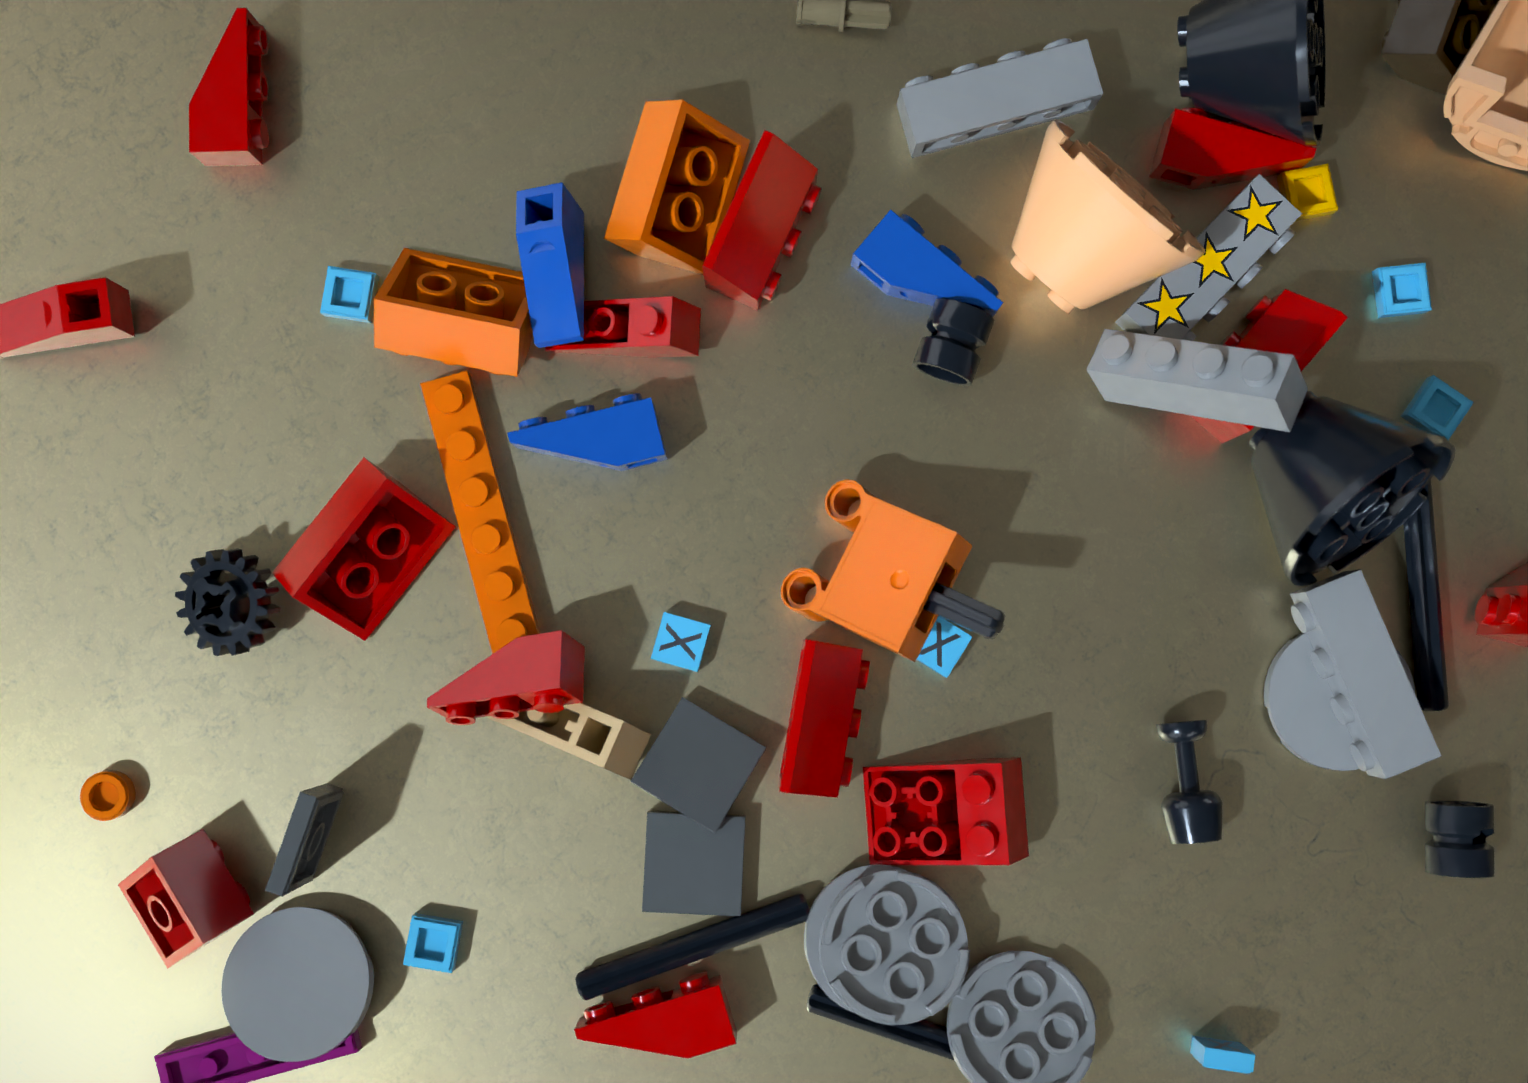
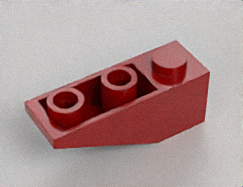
[189,8,269,166]
[1149,107,1317,190]
[0,277,135,358]
[545,296,701,358]
[427,630,585,725]
[574,972,737,1059]

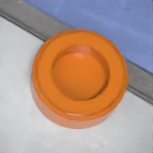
[80,770,136,821]

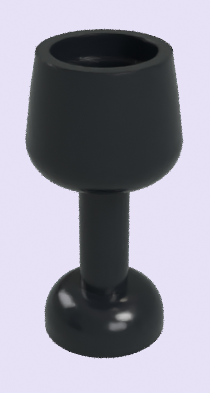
[1156,720,1222,844]

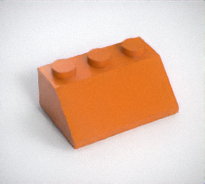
[604,99,750,275]
[374,248,533,377]

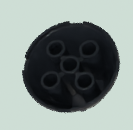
[1177,0,1326,147]
[1249,391,1455,586]

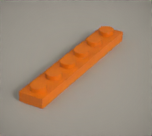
[420,371,540,654]

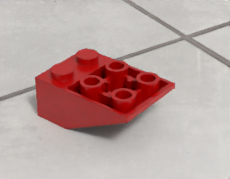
[863,757,1029,865]

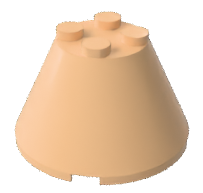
[1010,119,1205,314]

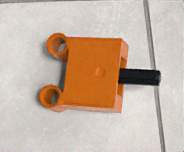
[781,479,1005,662]

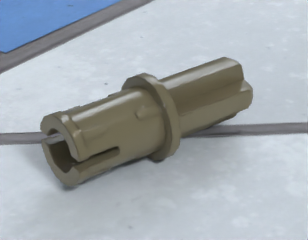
[796,0,892,32]

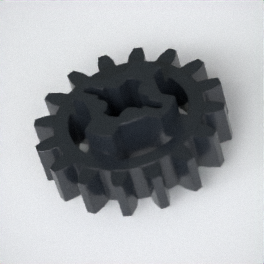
[175,548,281,656]

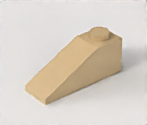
[488,703,651,780]

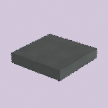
[631,697,766,834]
[265,783,344,896]
[642,811,746,917]

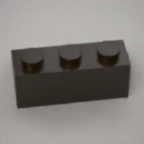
[1381,0,1499,95]

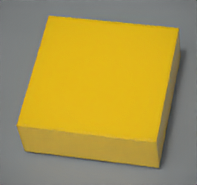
[1276,164,1338,221]

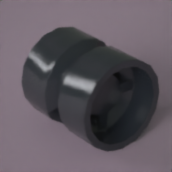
[912,298,995,386]
[1425,800,1494,878]

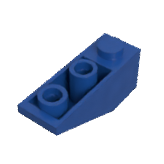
[516,182,584,348]
[850,209,1003,317]
[507,393,668,471]

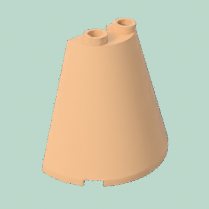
[1443,0,1528,171]

